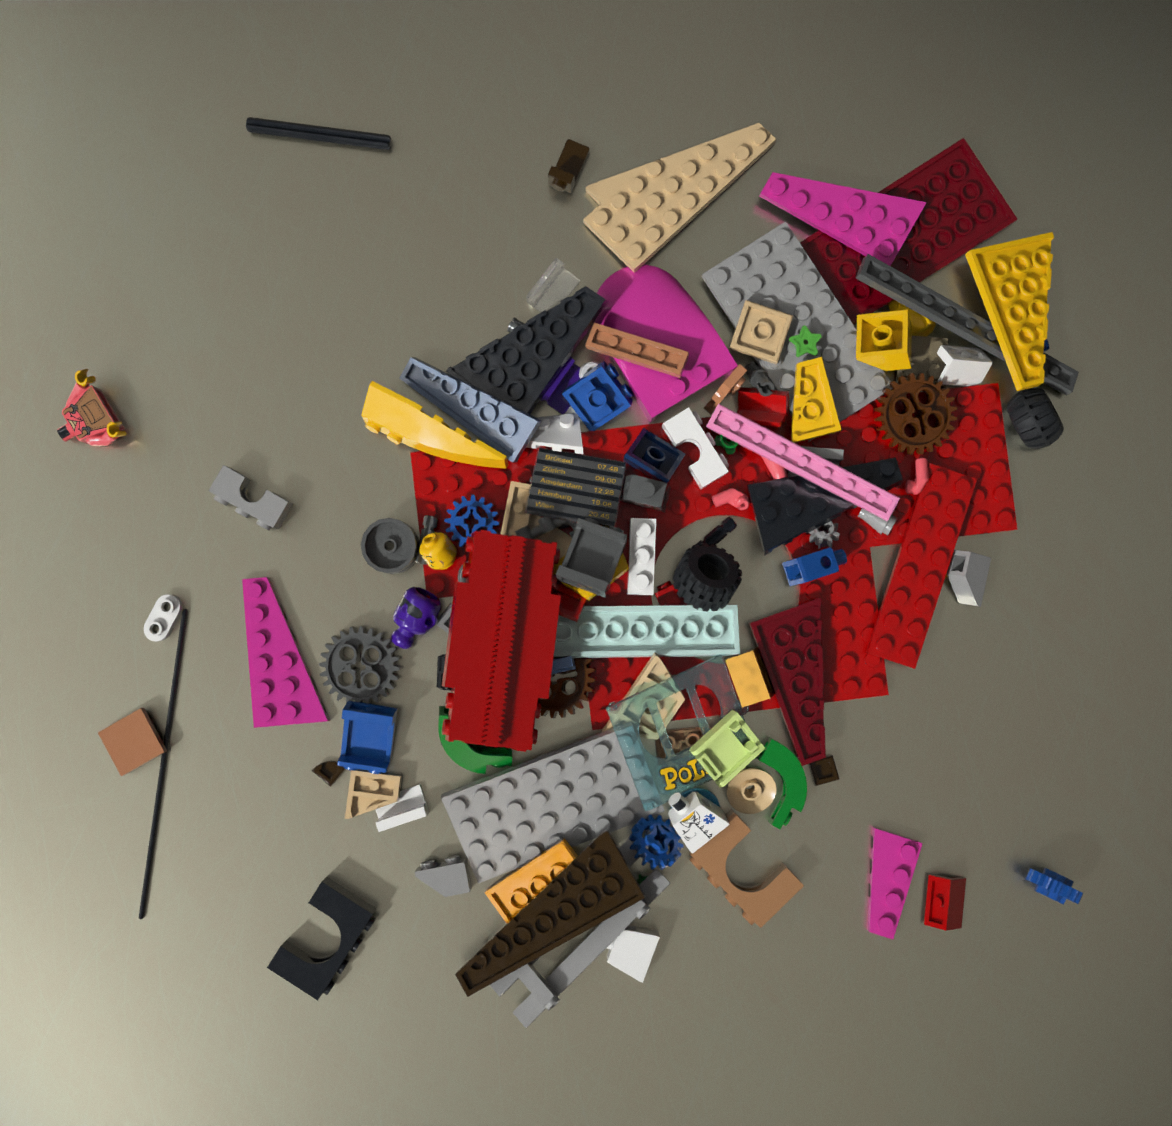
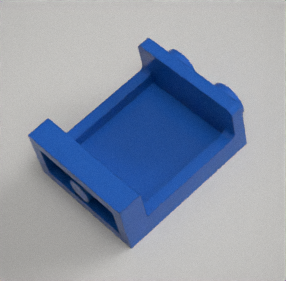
[337,701,397,774]

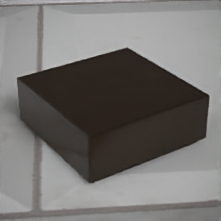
[808,755,839,786]

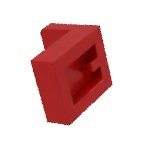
[654,581,687,606]

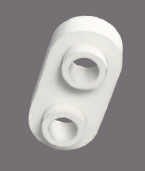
[144,595,183,641]

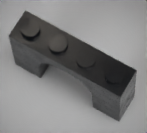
[267,877,376,1001]

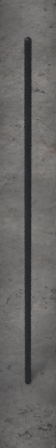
[138,609,187,920]

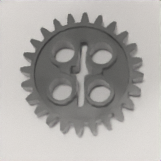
[319,625,401,704]

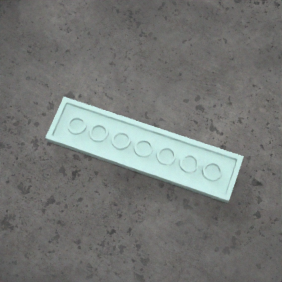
[553,605,740,658]

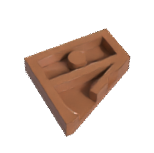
[704,364,747,414]

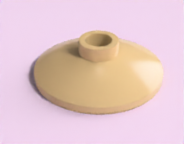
[726,768,776,814]

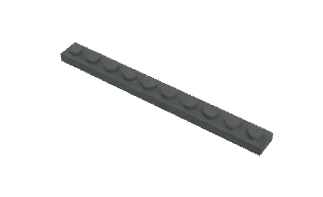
[856,254,1079,396]

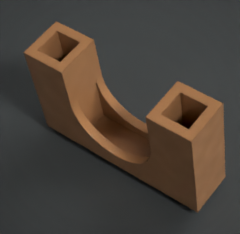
[689,809,804,928]

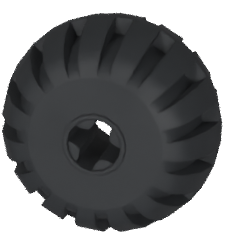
[1007,388,1064,449]

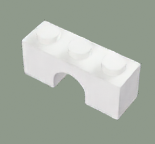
[662,407,729,489]
[627,518,656,596]

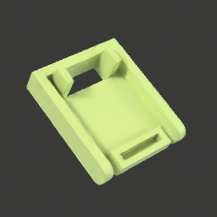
[689,709,765,788]

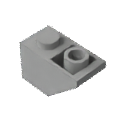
[947,550,991,607]
[415,855,472,897]

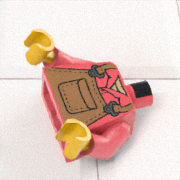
[57,369,126,446]

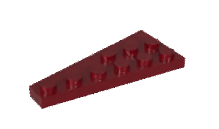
[749,598,826,766]

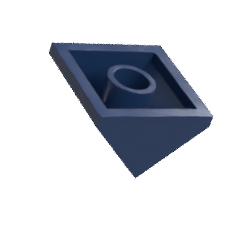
[623,428,685,483]

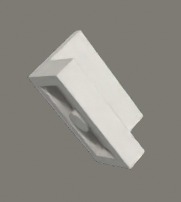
[937,345,993,386]
[375,784,429,832]

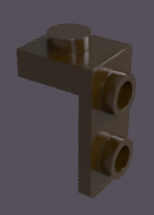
[548,139,589,194]

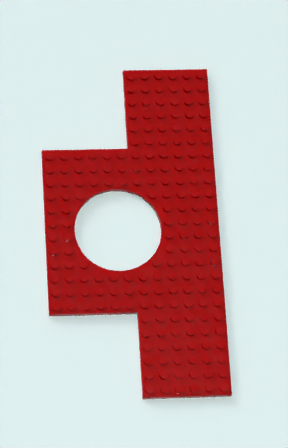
[410,383,1018,730]

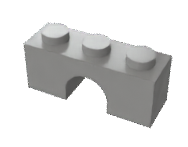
[209,465,293,531]

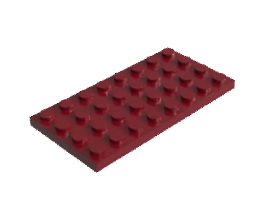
[800,138,1018,325]

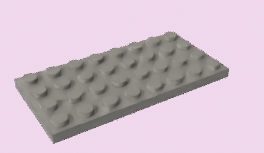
[702,222,891,442]
[441,722,665,883]

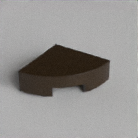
[312,761,345,787]

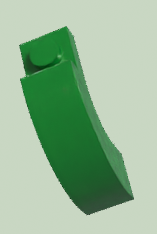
[438,706,513,774]
[757,736,807,830]

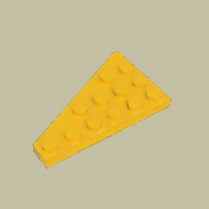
[965,232,1054,391]

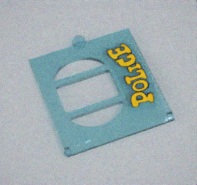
[606,655,758,811]

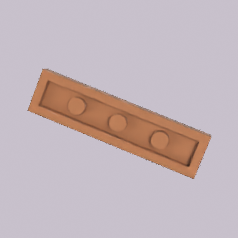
[585,323,689,378]

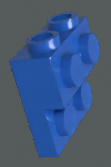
[562,361,633,431]

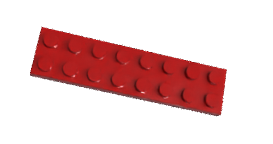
[865,463,977,669]

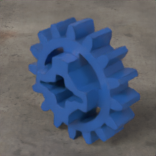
[444,495,500,547]
[629,815,684,870]
[1025,868,1083,905]

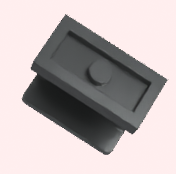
[556,518,627,598]

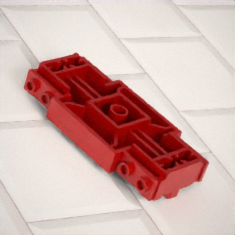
[442,530,561,752]

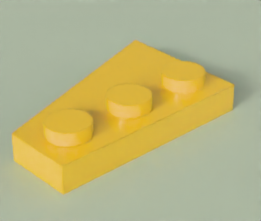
[791,357,841,443]

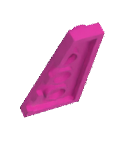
[867,827,923,939]

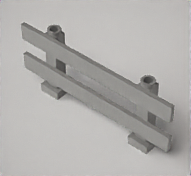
[490,839,671,1028]

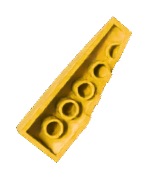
[361,381,509,469]

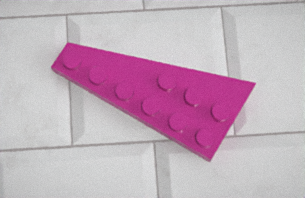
[759,172,927,266]
[242,577,330,728]

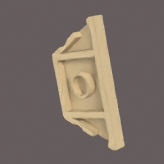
[602,652,685,740]

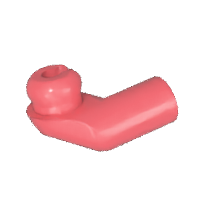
[905,458,929,495]
[711,488,750,510]

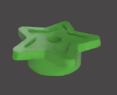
[789,325,822,357]

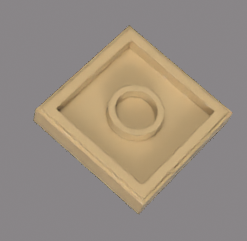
[729,300,793,365]

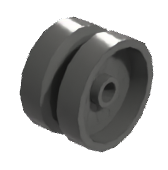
[361,518,419,574]

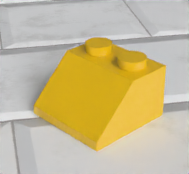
[856,310,912,371]

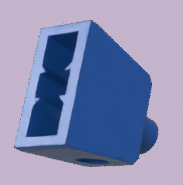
[782,547,847,586]

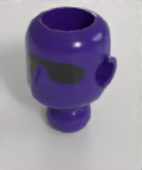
[391,587,441,649]

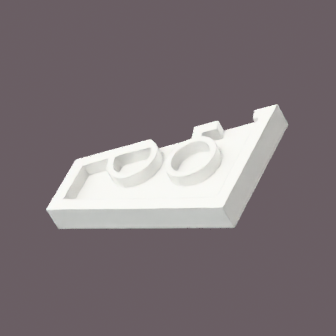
[526,413,584,454]

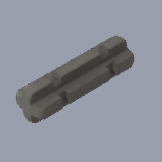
[415,515,438,565]

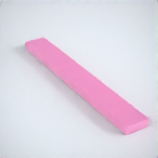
[706,403,900,521]

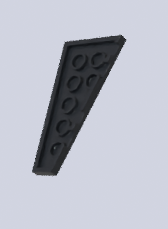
[748,457,903,556]

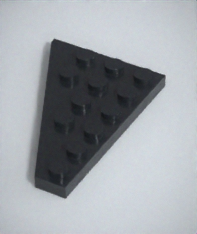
[446,286,608,414]

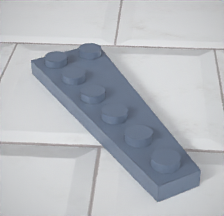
[399,357,542,463]

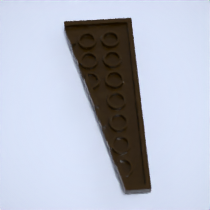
[455,829,645,997]

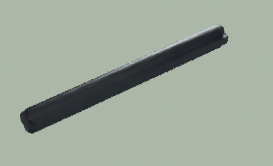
[246,117,391,150]

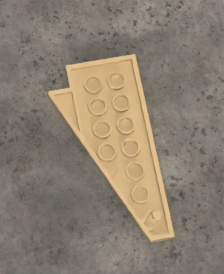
[583,123,776,273]

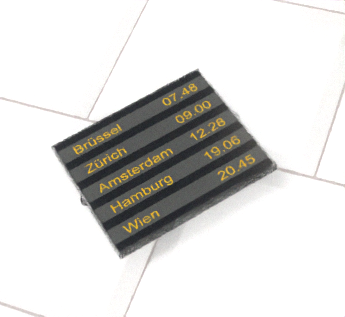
[525,447,627,528]

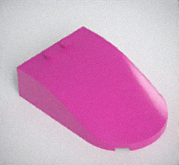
[593,265,738,424]

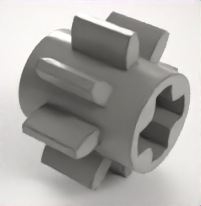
[809,521,840,549]

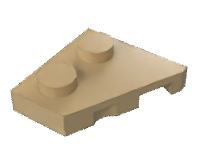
[345,770,402,819]

